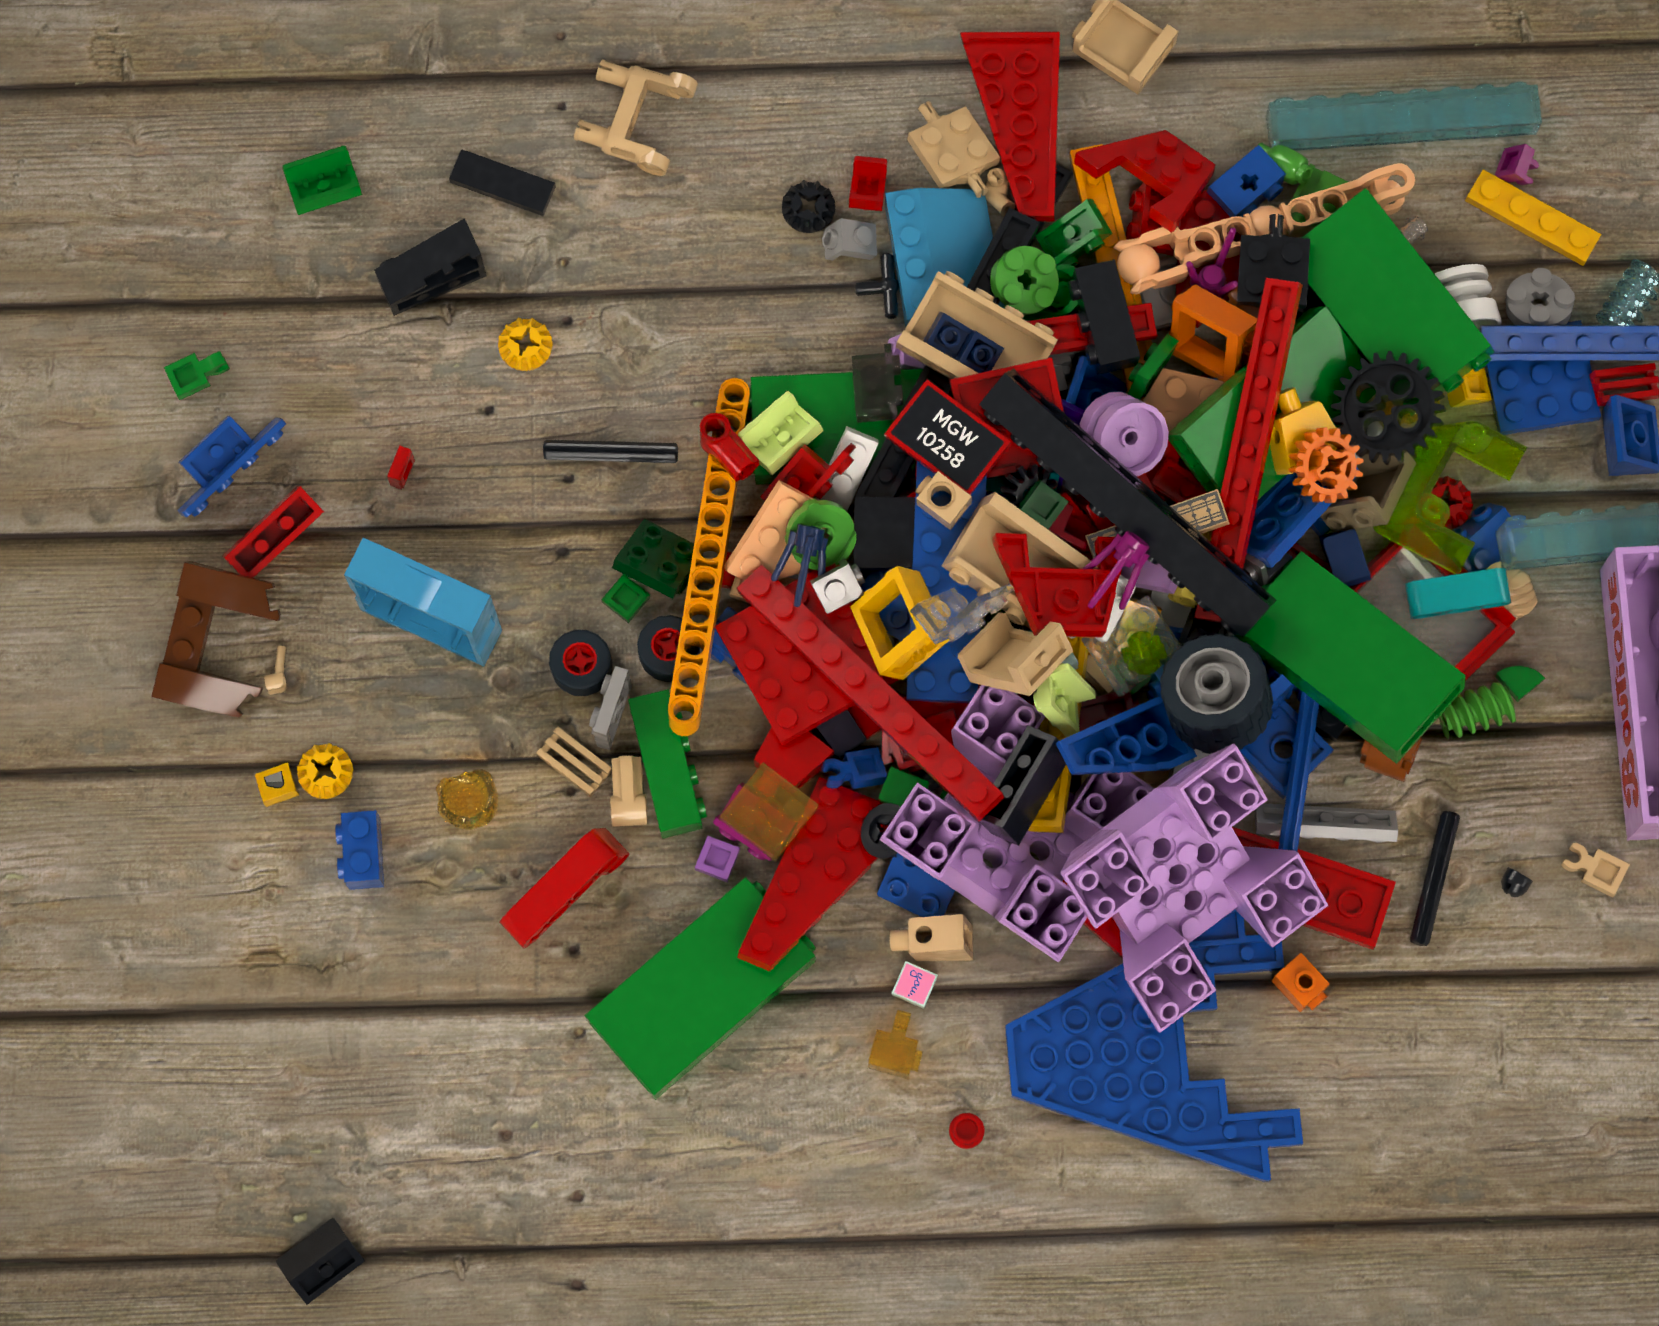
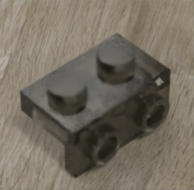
[852,343,904,423]

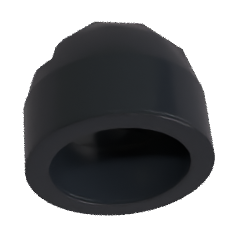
[1501,867,1533,897]

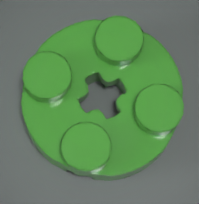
[990,246,1059,316]
[785,499,856,570]

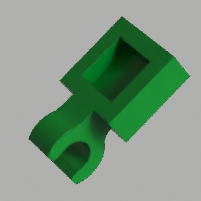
[164,351,230,400]

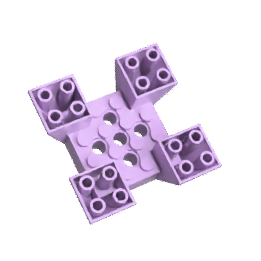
[879,685,1154,962]
[1060,744,1329,1033]

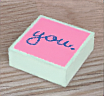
[892,961,938,1009]

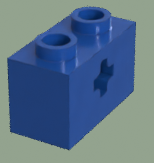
[1207,145,1286,217]

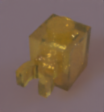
[868,1010,923,1079]

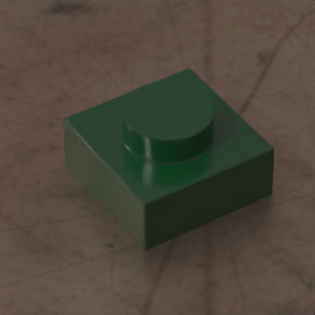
[1018,479,1069,529]

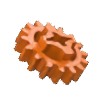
[1288,427,1364,503]

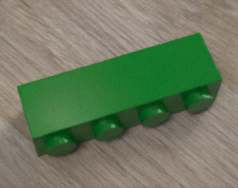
[628,689,707,839]

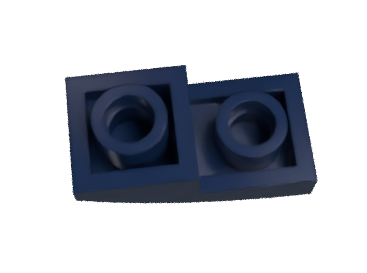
[923,312,1004,373]

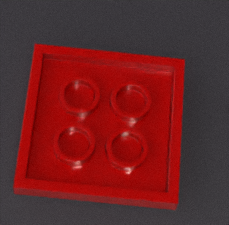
[950,357,1064,479]

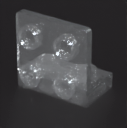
[910,583,1014,644]
[1081,596,1182,698]

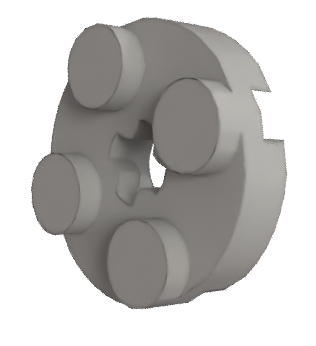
[1505,268,1575,325]

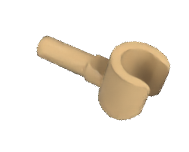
[264,646,287,695]

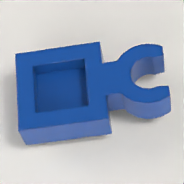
[821,747,887,789]

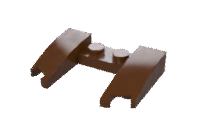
[151,561,281,718]

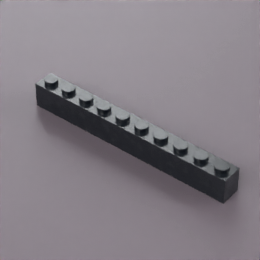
[979,369,1277,637]

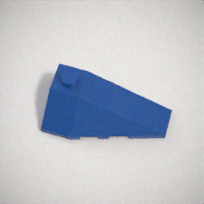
[1056,696,1197,775]

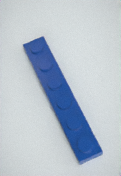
[1480,325,1659,360]

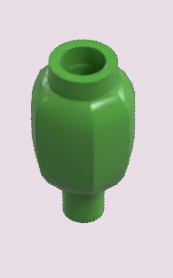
[1257,143,1313,185]

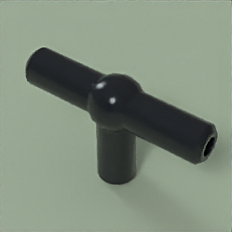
[855,253,899,319]

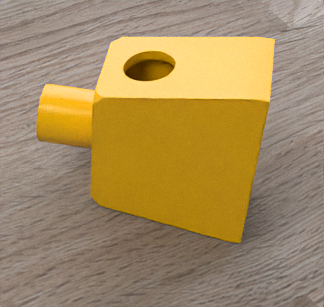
[1269,387,1337,475]

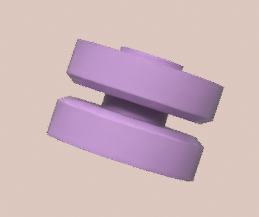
[1080,392,1169,476]

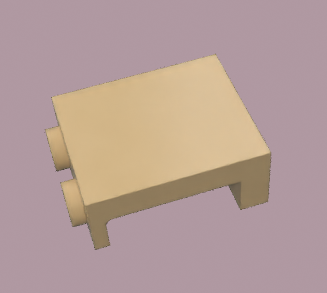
[1072,0,1178,95]
[958,612,1073,696]

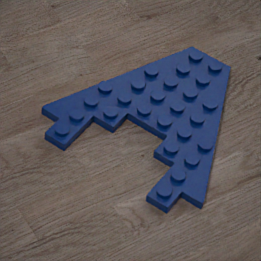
[1005,909,1303,1182]

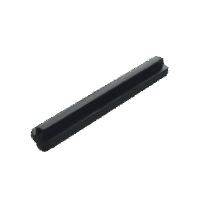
[543,440,678,463]
[1410,811,1460,946]

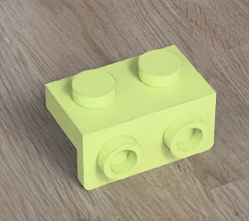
[738,391,824,475]
[1033,663,1096,737]

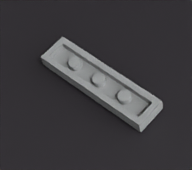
[1255,803,1398,843]

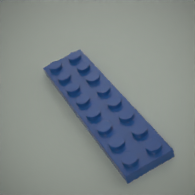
[907,461,987,703]

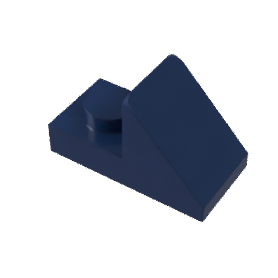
[1319,529,1372,587]

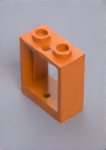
[1169,284,1257,382]

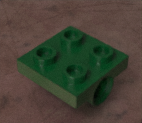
[612,519,703,599]

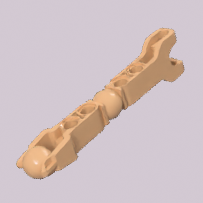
[1114,163,1415,295]

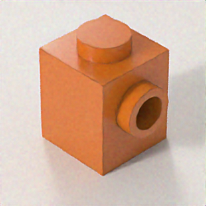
[1272,953,1330,1012]

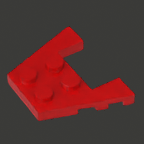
[1074,130,1216,233]
[992,533,1122,638]

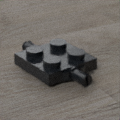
[1237,214,1310,309]

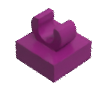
[1495,144,1539,185]

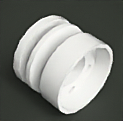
[1435,264,1502,331]

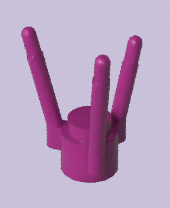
[1186,228,1238,299]
[1083,531,1150,610]

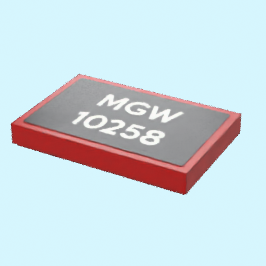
[884,379,1011,495]

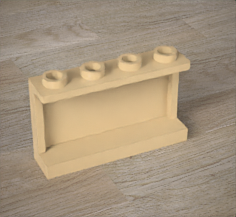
[895,271,1058,379]
[941,492,1097,630]

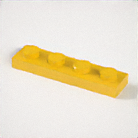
[1465,169,1602,266]

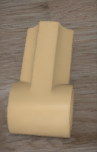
[610,756,648,827]

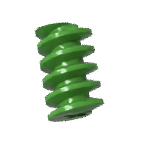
[1438,682,1516,739]

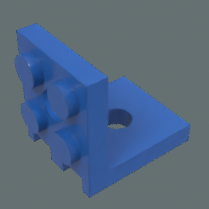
[1240,674,1334,799]

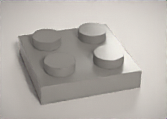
[589,666,632,750]

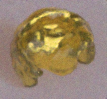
[436,769,498,830]

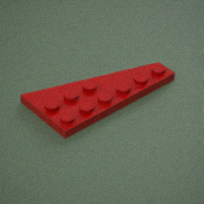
[960,32,1060,222]
[737,777,888,971]

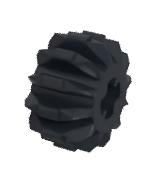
[1000,463,1058,508]

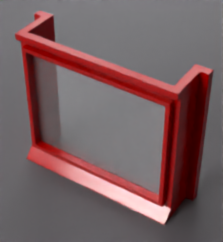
[1350,522,1516,681]

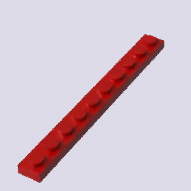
[1195,278,1303,623]
[736,565,1004,822]

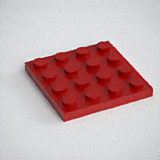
[715,563,900,746]

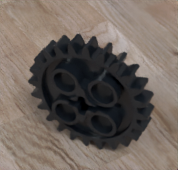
[1331,351,1446,465]

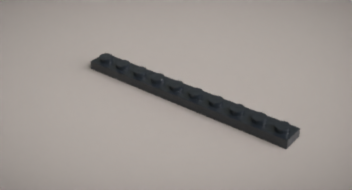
[855,208,1040,497]

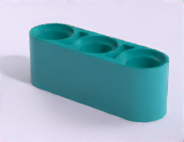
[1405,568,1512,619]

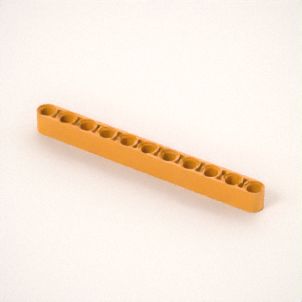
[668,378,750,736]

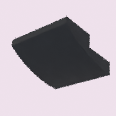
[854,497,915,571]

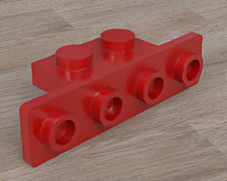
[760,443,856,501]

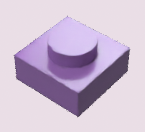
[695,835,740,883]

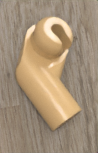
[985,168,1015,216]

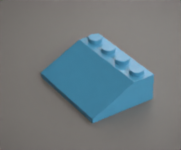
[885,188,1005,327]

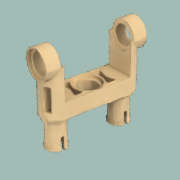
[574,59,698,176]

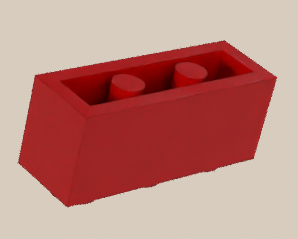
[222,486,324,578]

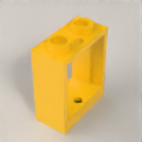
[850,566,951,680]

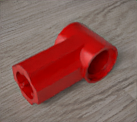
[700,413,759,482]

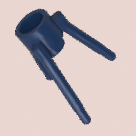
[771,524,828,607]

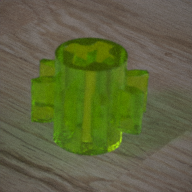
[1121,631,1167,675]

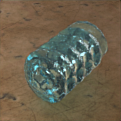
[1596,259,1659,325]

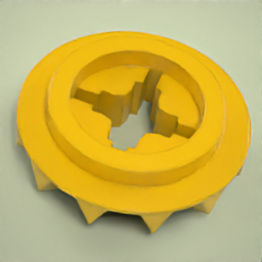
[498,317,553,371]
[297,743,353,799]

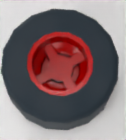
[637,615,700,682]
[549,630,613,696]

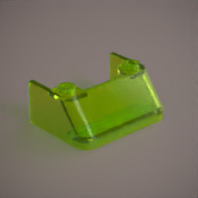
[1372,421,1528,574]

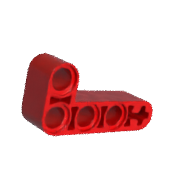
[499,828,630,949]

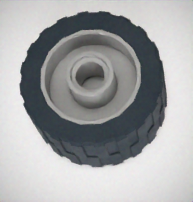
[1160,634,1273,754]

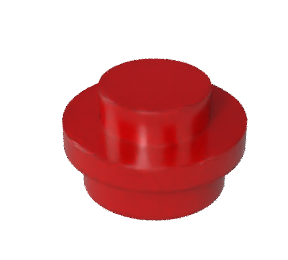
[949,1113,985,1149]

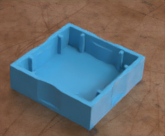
[344,537,502,667]

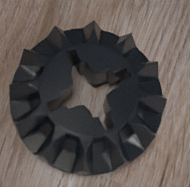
[782,180,836,233]
[861,803,900,860]

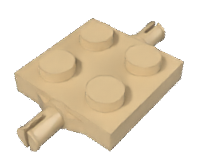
[907,101,1000,198]

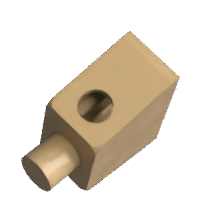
[890,914,973,961]

